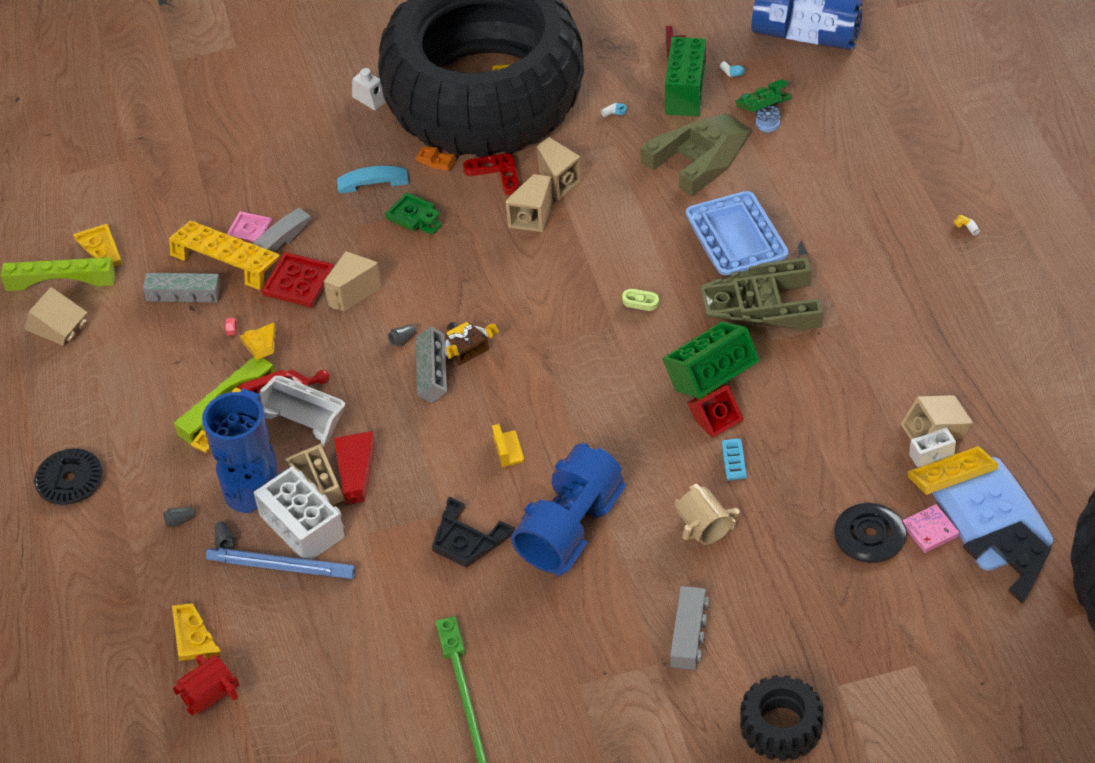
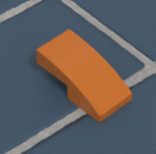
[415,147,457,171]

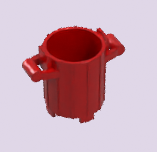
[172,654,240,716]

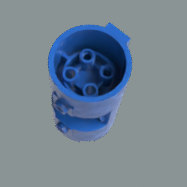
[752,0,863,51]
[202,388,279,513]
[511,443,626,576]

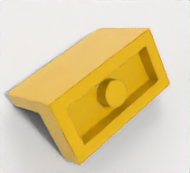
[492,424,524,467]

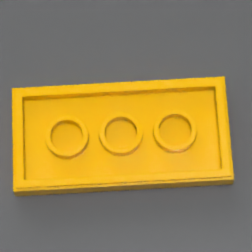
[907,446,999,495]

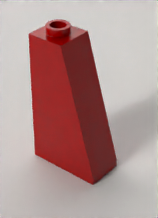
[334,431,375,505]

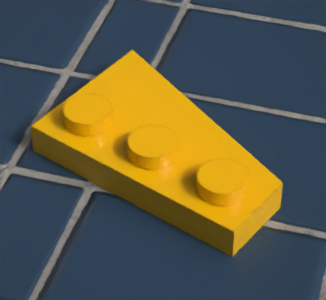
[73,224,122,267]
[240,323,276,360]
[172,603,221,661]

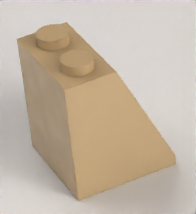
[537,137,582,201]
[506,174,553,232]
[324,251,382,312]
[24,287,87,346]
[901,395,973,440]

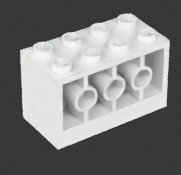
[254,466,345,560]

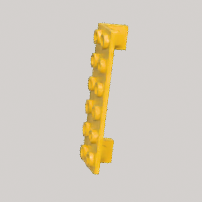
[169,221,279,290]

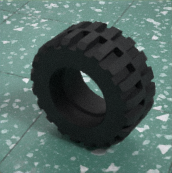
[740,675,824,761]

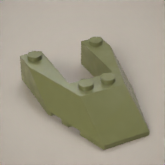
[640,113,751,196]
[700,257,823,330]

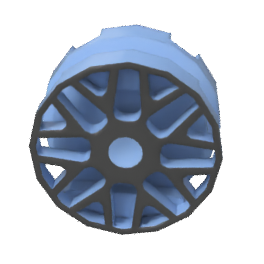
[756,105,780,132]

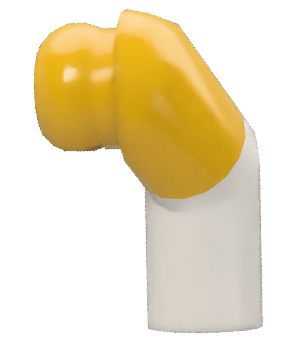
[954,215,980,235]

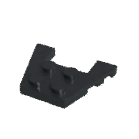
[432,497,515,568]
[963,521,1051,603]

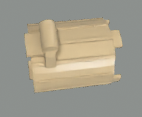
[674,484,740,545]

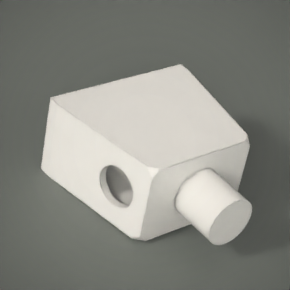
[352,68,386,111]

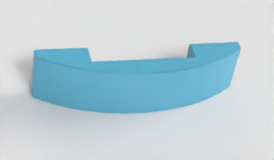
[337,166,409,194]

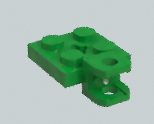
[735,79,792,112]
[385,192,441,234]

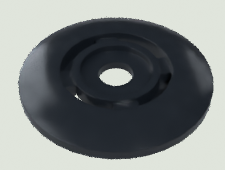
[34,448,103,505]
[834,503,906,563]

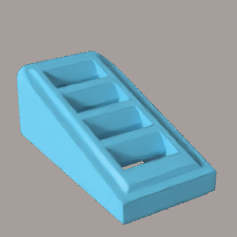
[722,439,747,481]

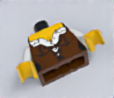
[445,322,499,366]

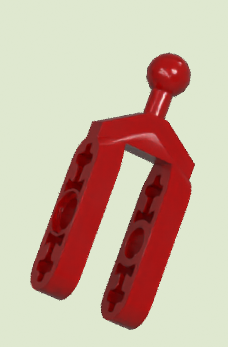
[237,370,330,394]

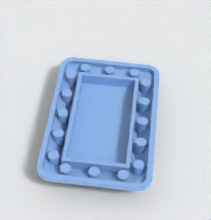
[686,191,788,275]
[932,457,1053,570]

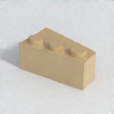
[284,444,344,505]

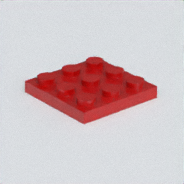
[261,252,334,308]

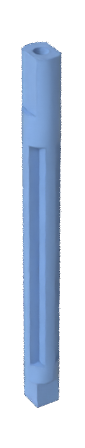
[206,547,355,580]

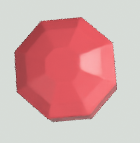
[224,318,237,336]

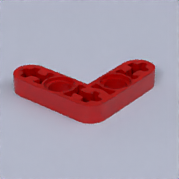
[463,154,519,196]

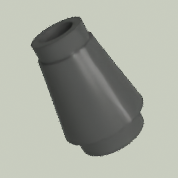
[388,324,417,346]
[163,507,194,528]
[215,521,235,549]

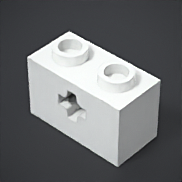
[909,427,956,468]

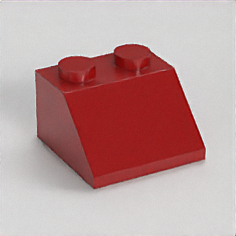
[687,385,744,438]

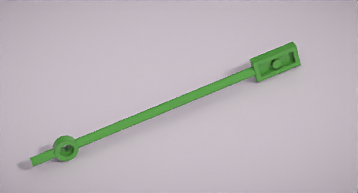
[435,616,487,763]

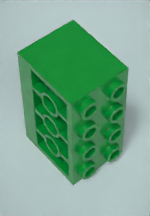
[665,37,706,117]
[662,321,760,399]

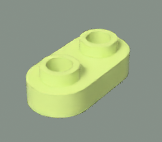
[622,289,659,311]

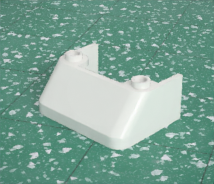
[259,376,345,447]

